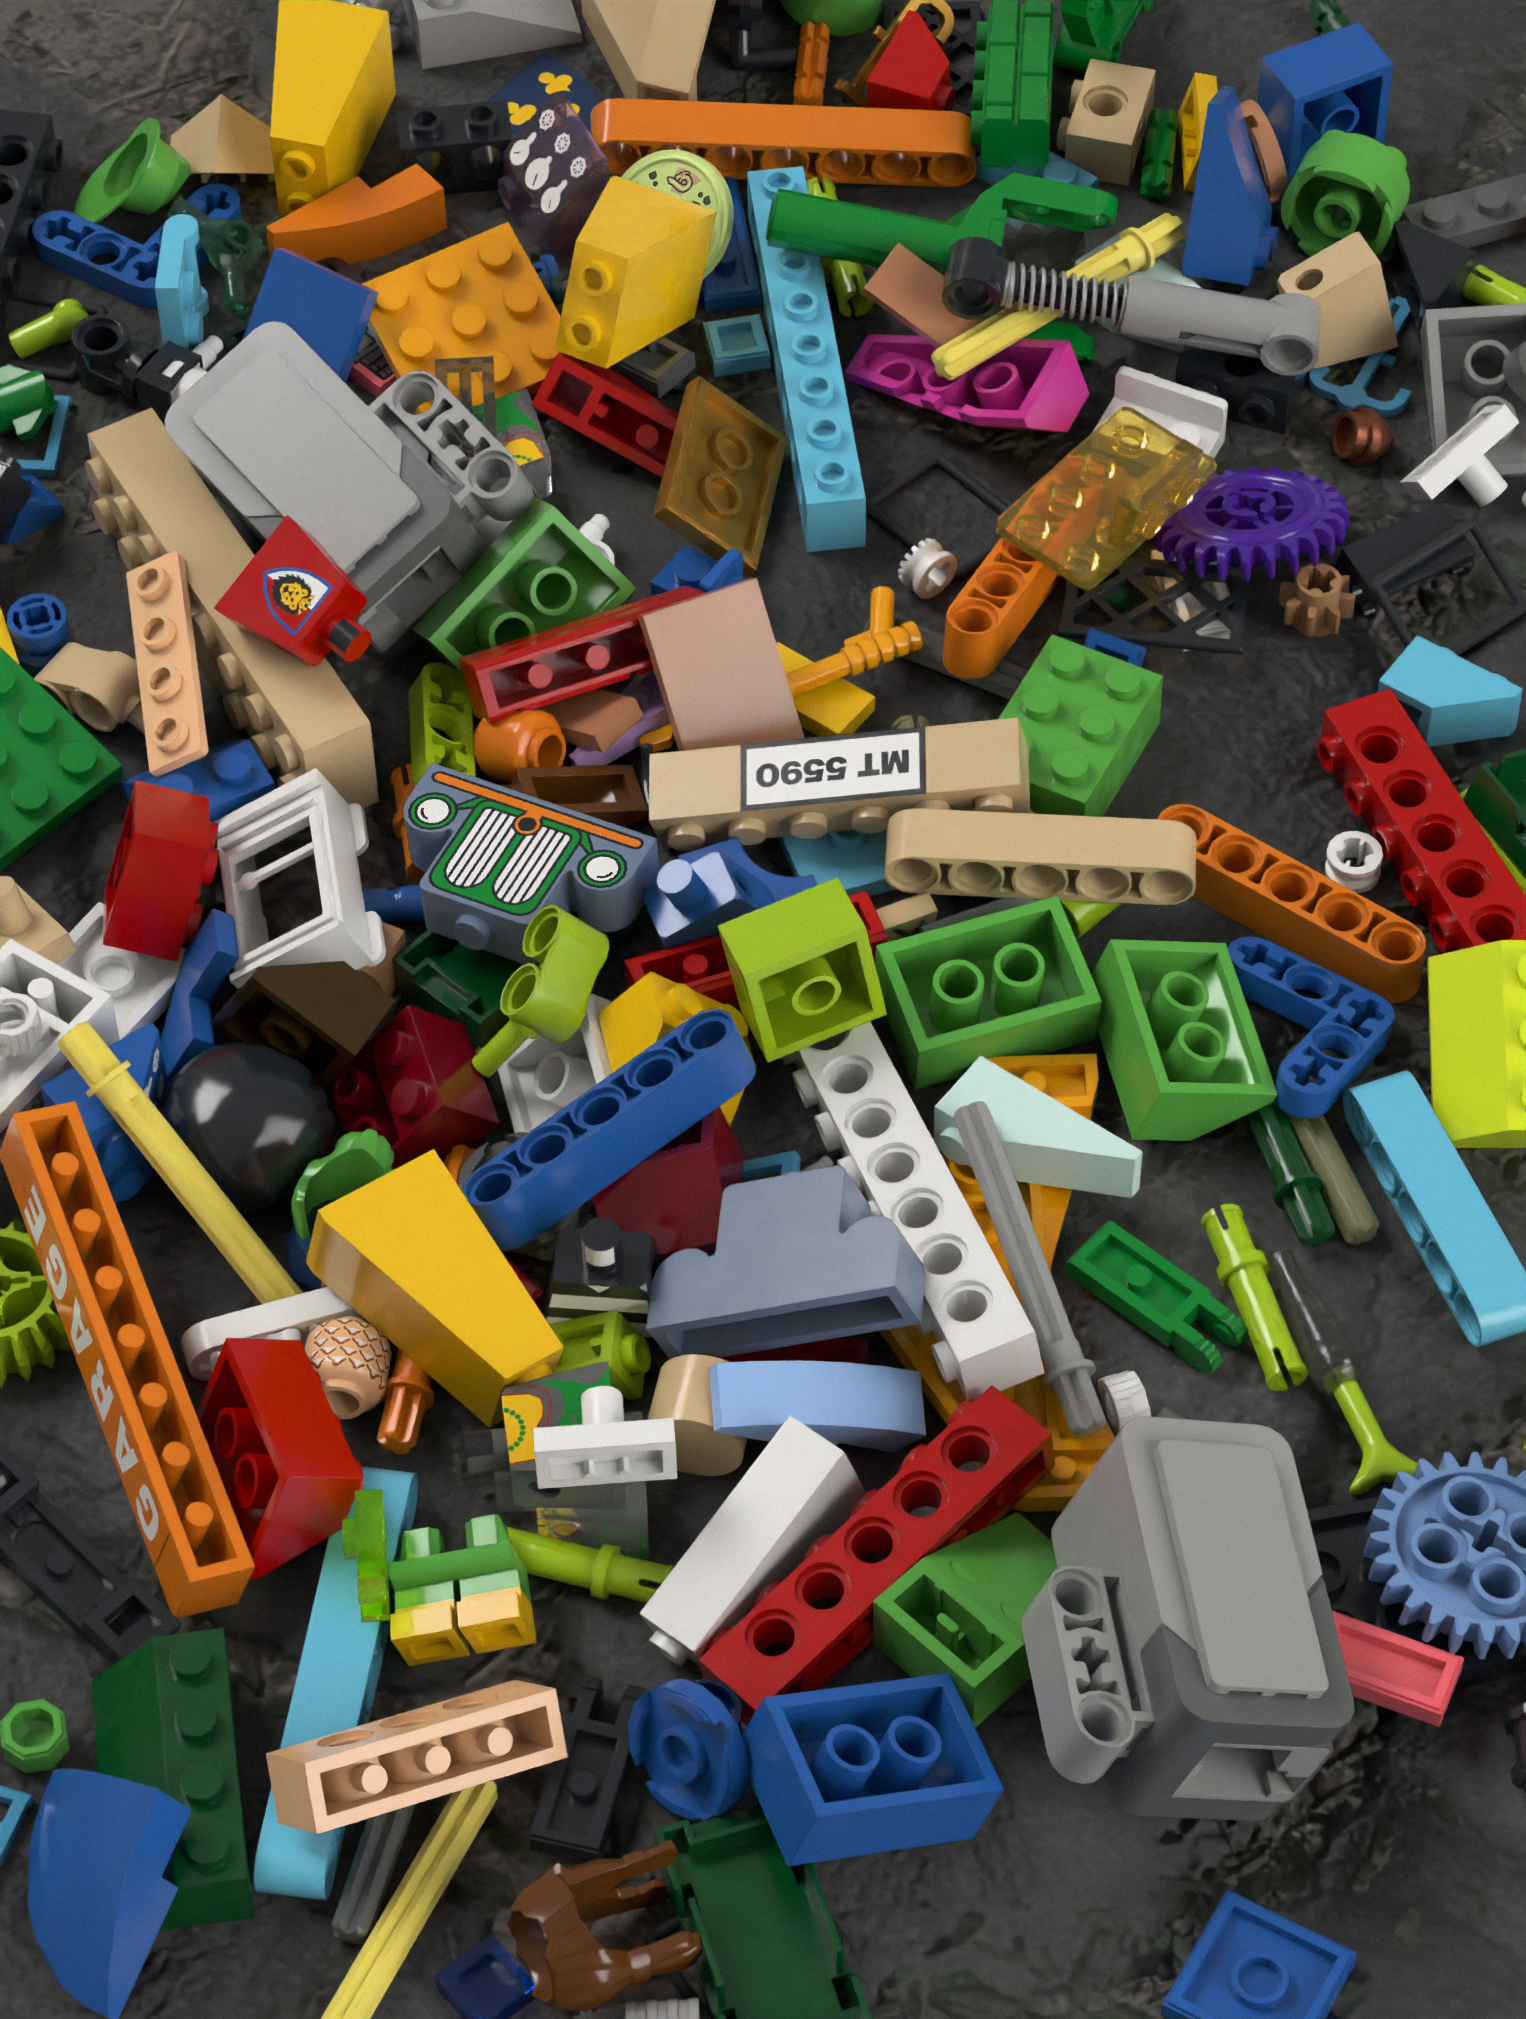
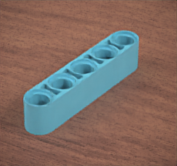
[1343,1070,1526,1347]

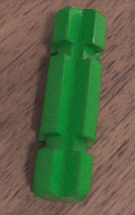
[1140,108,1178,201]

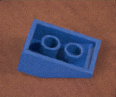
[1181,86,1279,286]

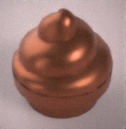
[1332,406,1396,466]

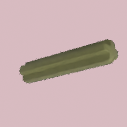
[1284,1084,1379,1246]

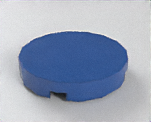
[628,1679,749,1822]

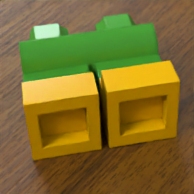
[388,1514,537,1667]

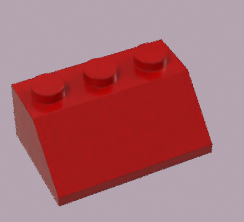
[196,1338,363,1579]

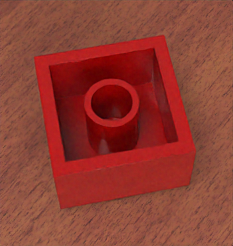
[103,780,219,962]

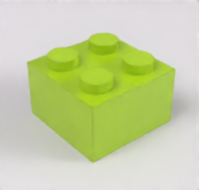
[717,877,887,1063]

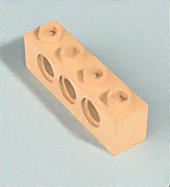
[266,1680,568,1834]

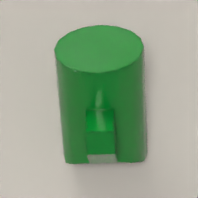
[0,364,59,442]

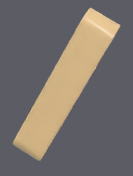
[884,808,1197,905]

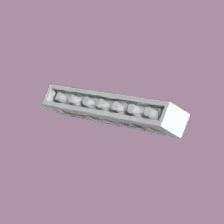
[780,1022,1044,1400]

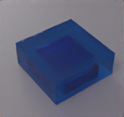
[435,1934,536,2019]

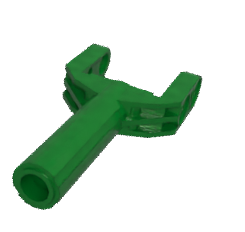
[765,172,1119,369]

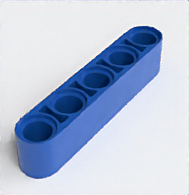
[463,1009,756,1250]

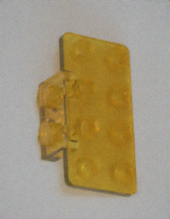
[995,407,1217,590]

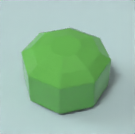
[0,1699,70,1773]

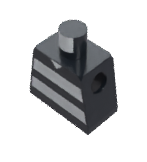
[542,1218,663,1349]

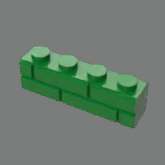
[970,0,1055,168]

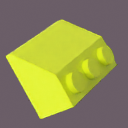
[1427,940,1526,1148]

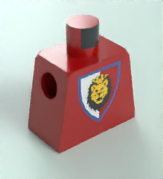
[214,515,371,667]

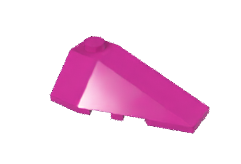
[845,334,1090,433]

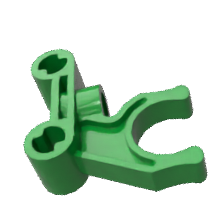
[1054,0,1154,75]

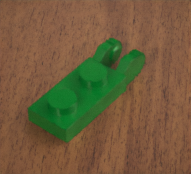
[1065,1220,1249,1375]

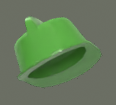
[74,118,191,224]

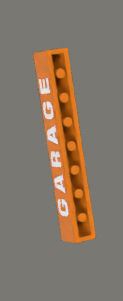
[0,1101,255,1619]

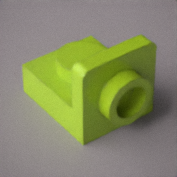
[549,1310,651,1400]

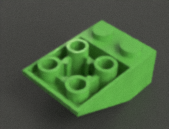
[873,1512,1058,1728]

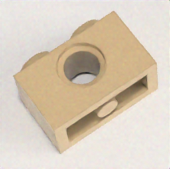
[1056,59,1156,186]

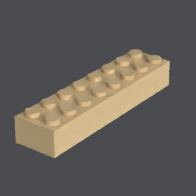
[85,408,379,808]

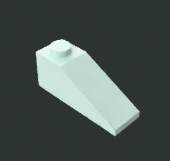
[934,1056,1142,1198]

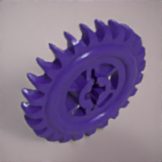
[1151,467,1349,582]

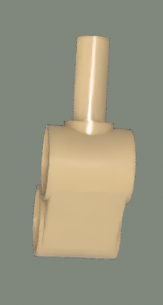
[34,642,145,735]

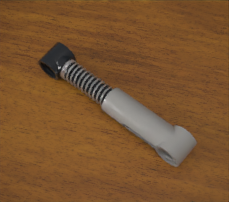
[942,237,1321,376]

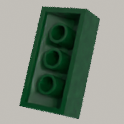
[91,1628,256,1931]

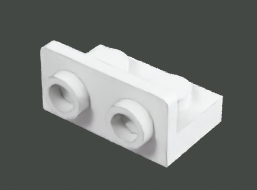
[1090,366,1228,483]

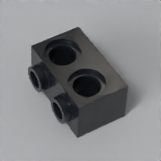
[396,100,516,195]

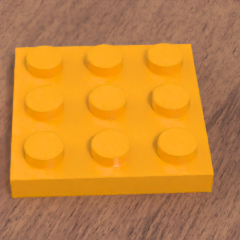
[362,222,561,415]

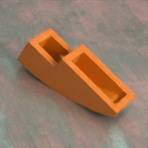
[266,163,447,265]

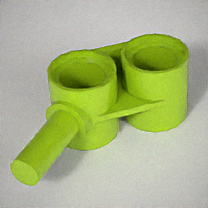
[472,905,609,1077]

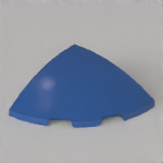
[27,1768,192,2019]

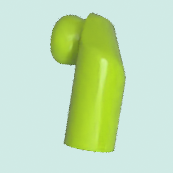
[8,299,89,359]

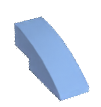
[709,1360,926,1453]

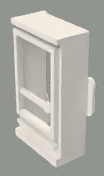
[214,768,386,989]

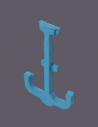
[1309,296,1412,417]

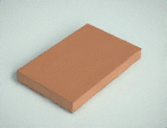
[637,578,805,751]

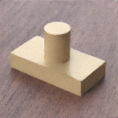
[0,876,78,964]

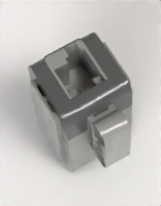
[165,321,534,661]
[1022,1416,1355,1821]

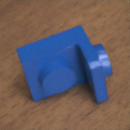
[650,545,746,596]

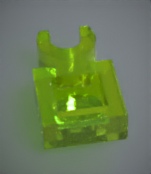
[342,1489,390,1623]

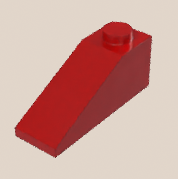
[531,352,679,478]

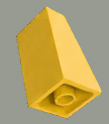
[270,0,396,219]
[554,176,717,369]
[306,1149,564,1428]

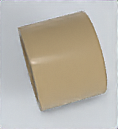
[647,1354,748,1476]

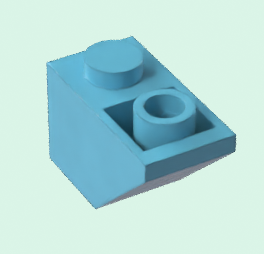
[1377,635,1523,747]

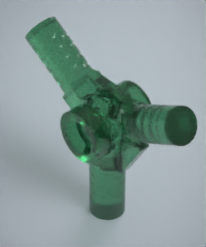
[166,196,286,313]

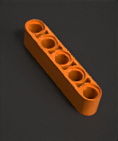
[942,460,1104,679]
[1157,804,1426,1003]

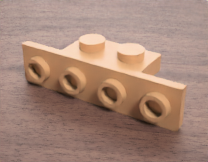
[126,551,208,778]

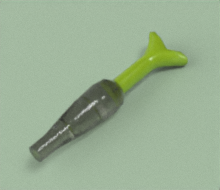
[1268,1250,1417,1497]

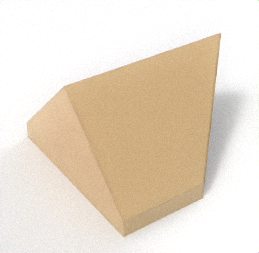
[170,94,275,183]

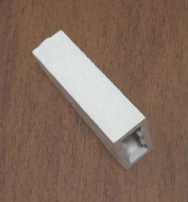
[639,1415,866,1666]

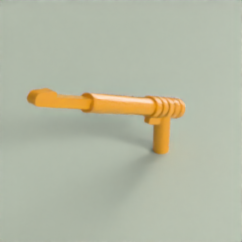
[639,586,923,752]

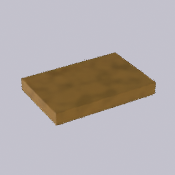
[653,376,788,578]

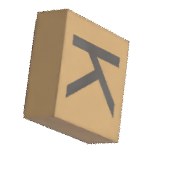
[876,892,938,942]

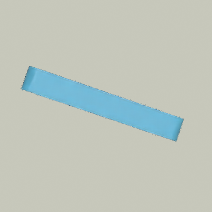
[254,1466,418,1901]

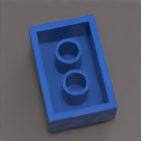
[742,1673,1004,1866]

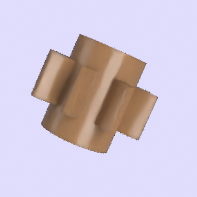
[1279,563,1355,637]

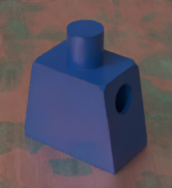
[642,851,775,949]

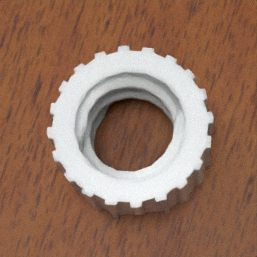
[0,992,43,1057]
[1097,1371,1151,1436]

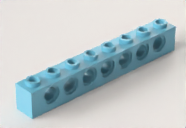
[747,166,866,553]

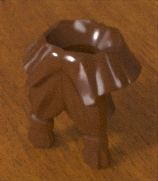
[507,1840,703,2012]

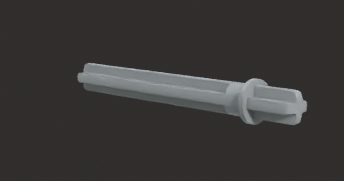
[954,1101,1106,1437]

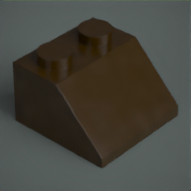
[210,961,395,1089]

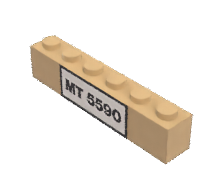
[649,717,1030,851]

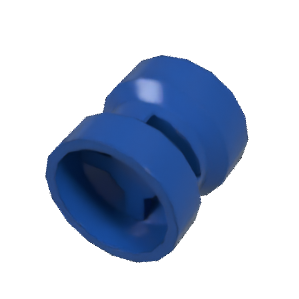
[7,593,72,677]

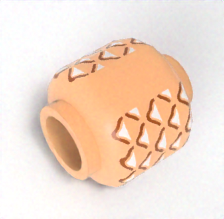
[305,1316,392,1419]

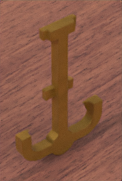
[833,0,954,108]

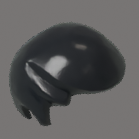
[159,1043,335,1215]

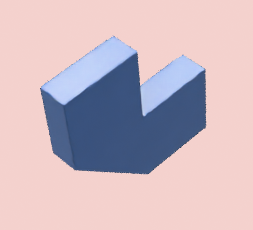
[160,909,239,1083]

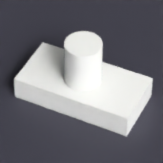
[1400,404,1520,507]
[533,1386,677,1489]

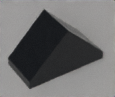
[1389,220,1476,343]

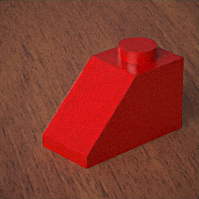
[867,10,956,111]

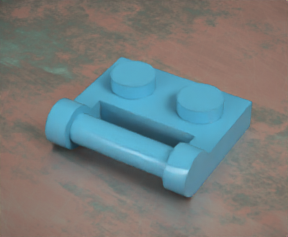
[155,214,209,351]

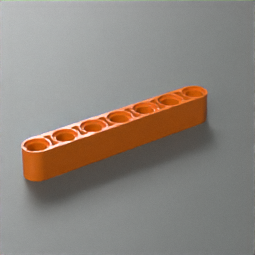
[590,98,977,187]

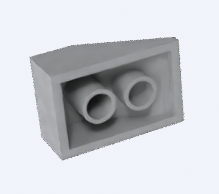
[402,0,583,70]
[1420,303,1526,481]

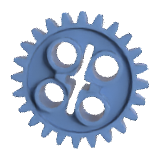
[1364,1452,1526,1660]

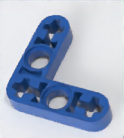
[32,184,243,308]
[1228,936,1395,1118]

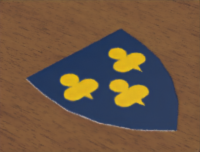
[485,52,601,141]

